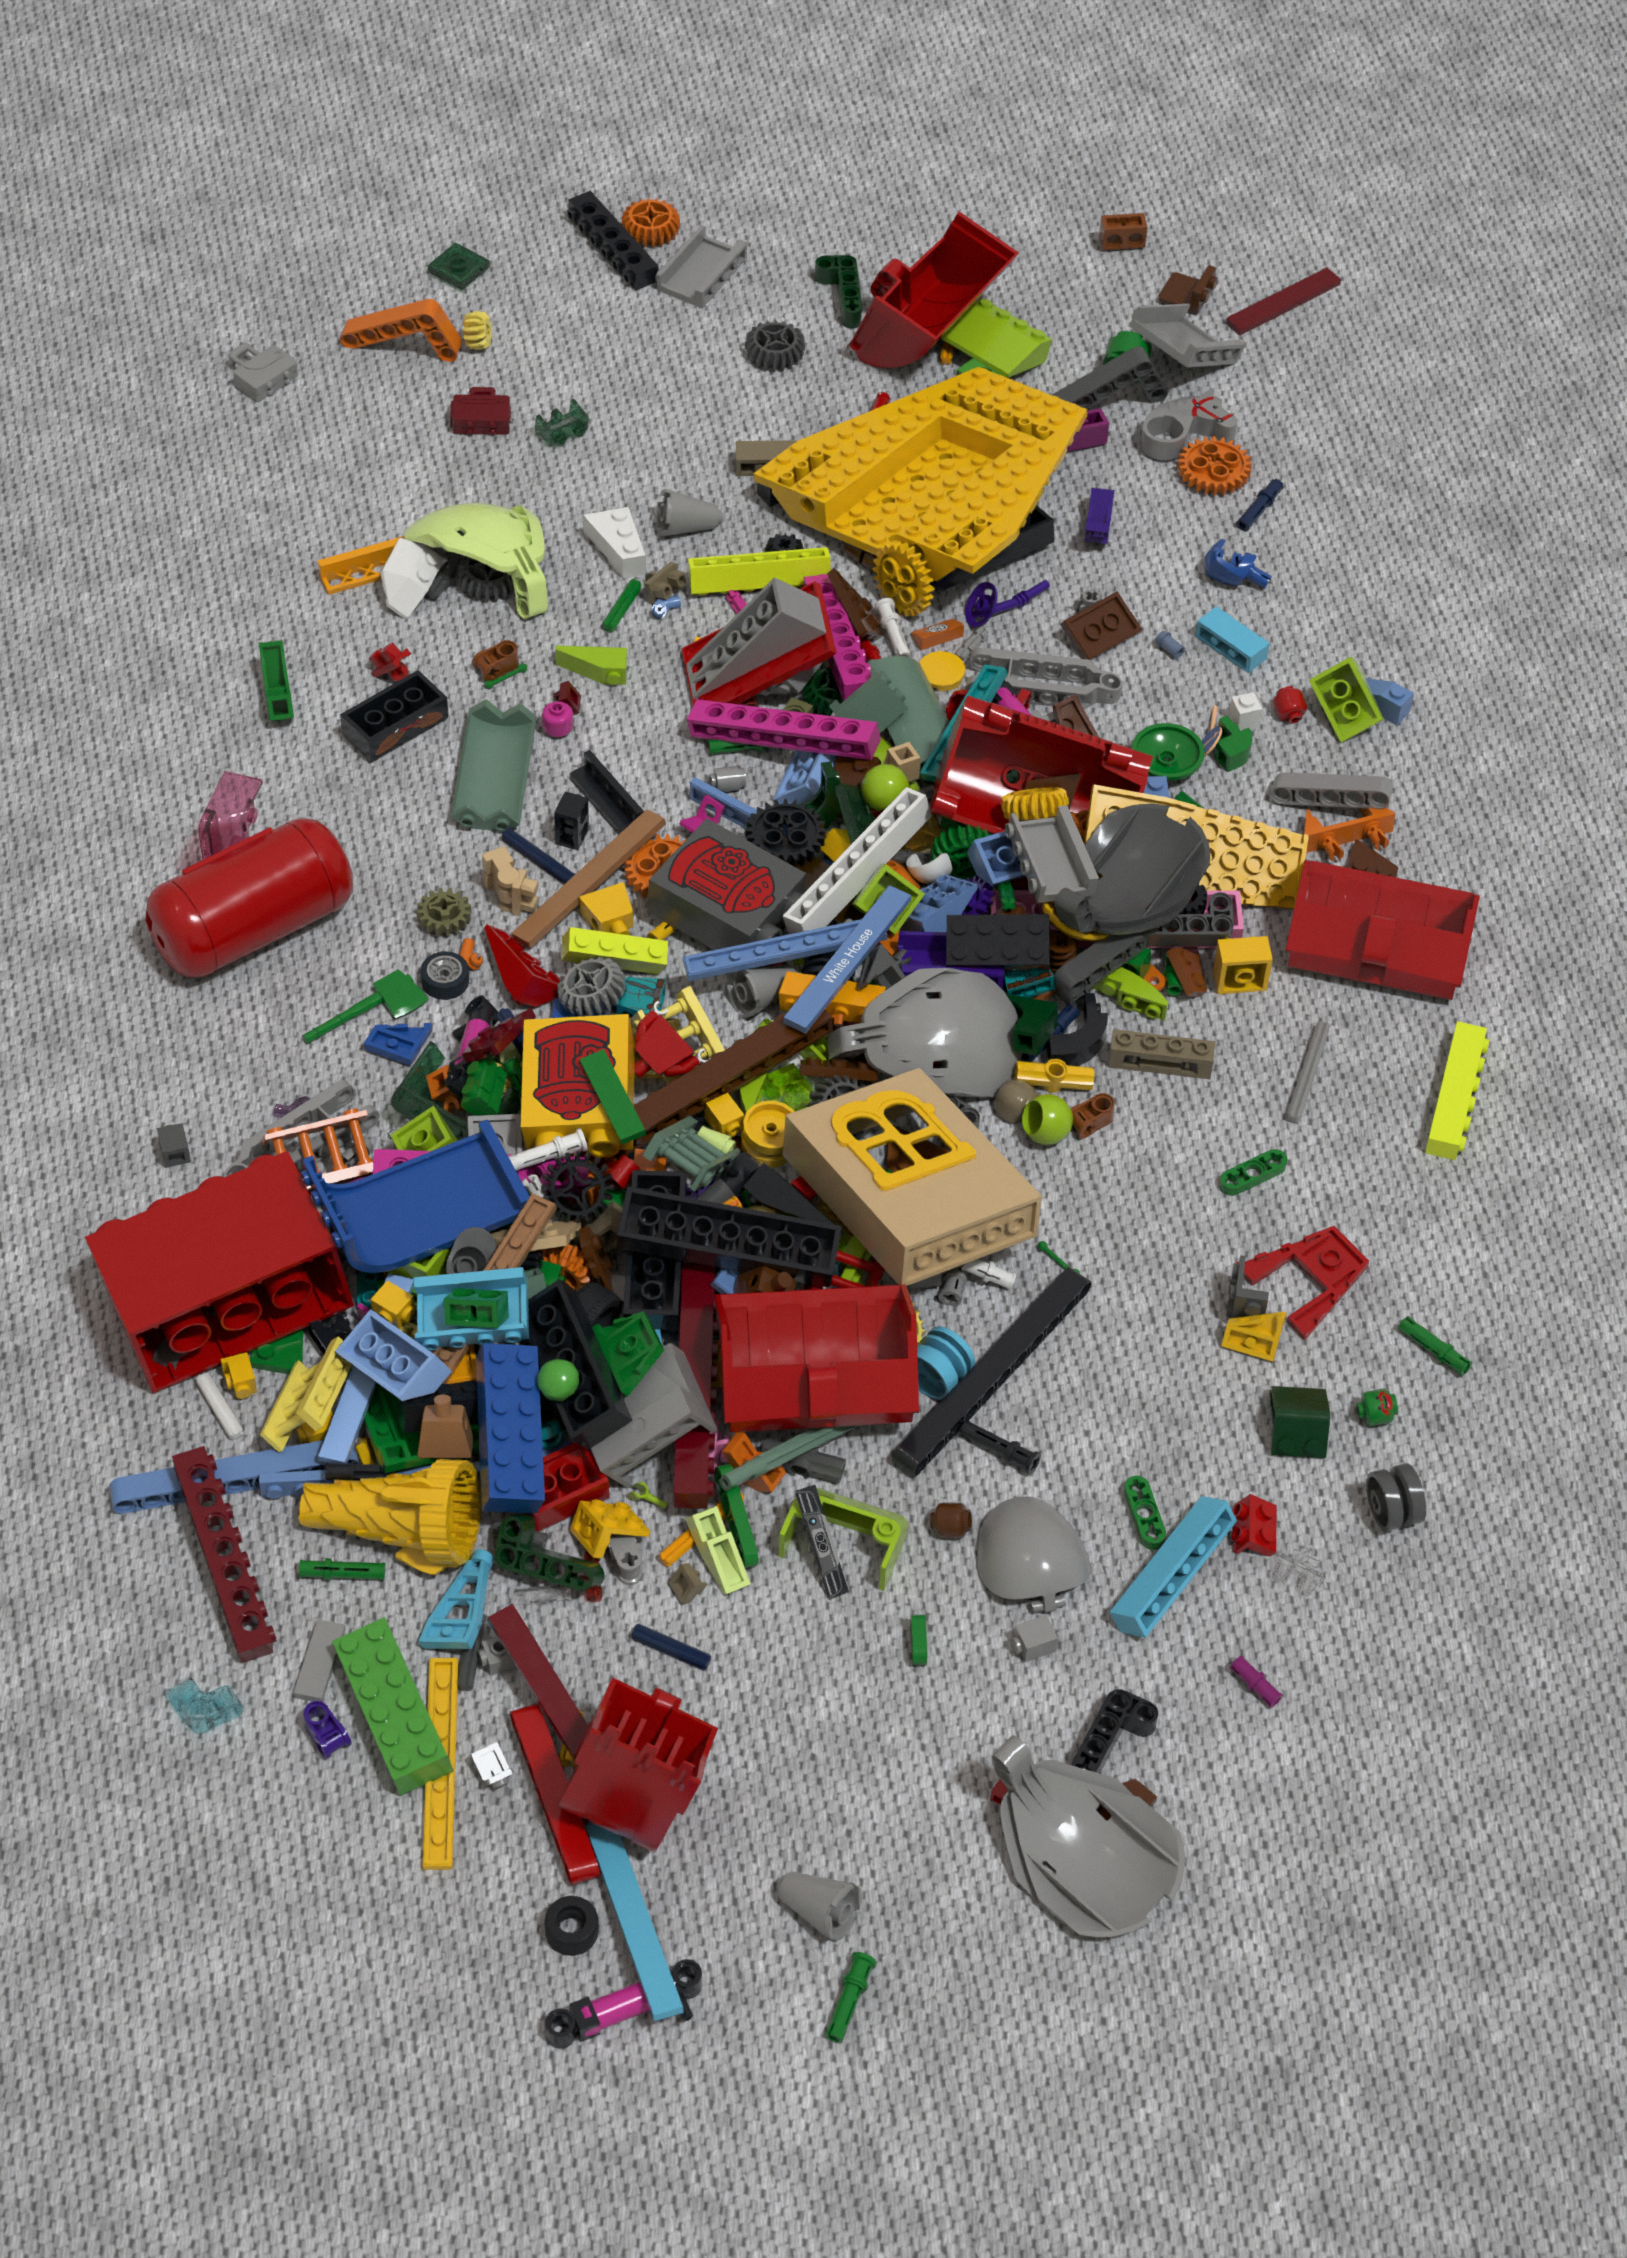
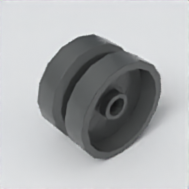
[1366,1463,1426,1532]

